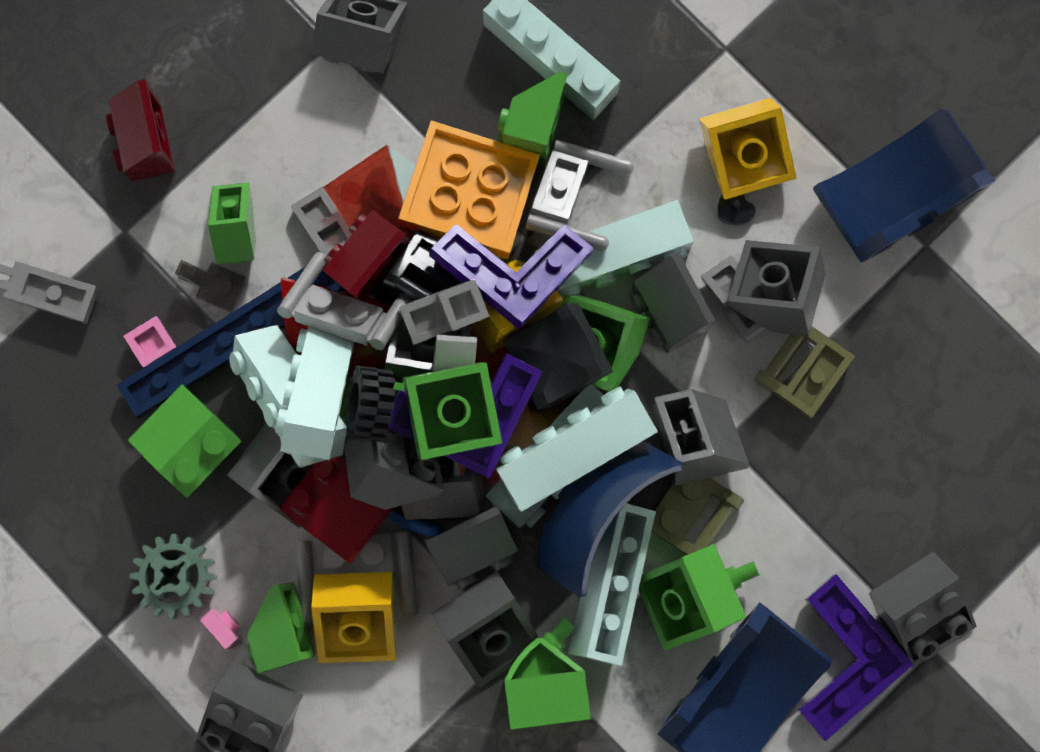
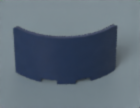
[813,109,995,263]
[537,441,683,597]
[657,602,832,752]

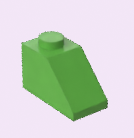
[208,182,256,264]
[247,582,315,674]

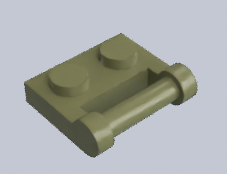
[754,326,855,419]
[651,478,744,555]

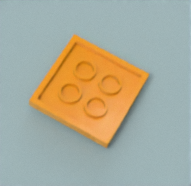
[397,120,540,259]

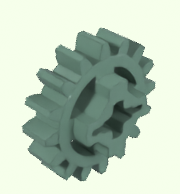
[130,534,217,619]

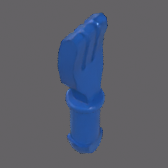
[386,509,443,538]

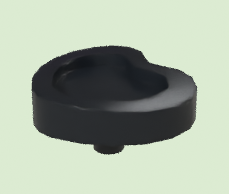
[717,194,756,226]

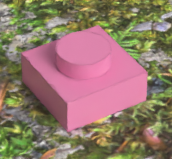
[124,316,177,368]
[200,609,243,649]

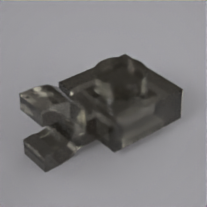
[175,260,247,313]

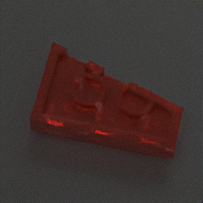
[323,145,413,280]

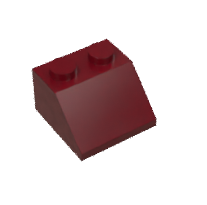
[106,79,175,181]
[323,210,410,302]
[280,456,394,564]

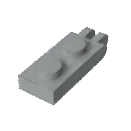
[0,261,99,324]

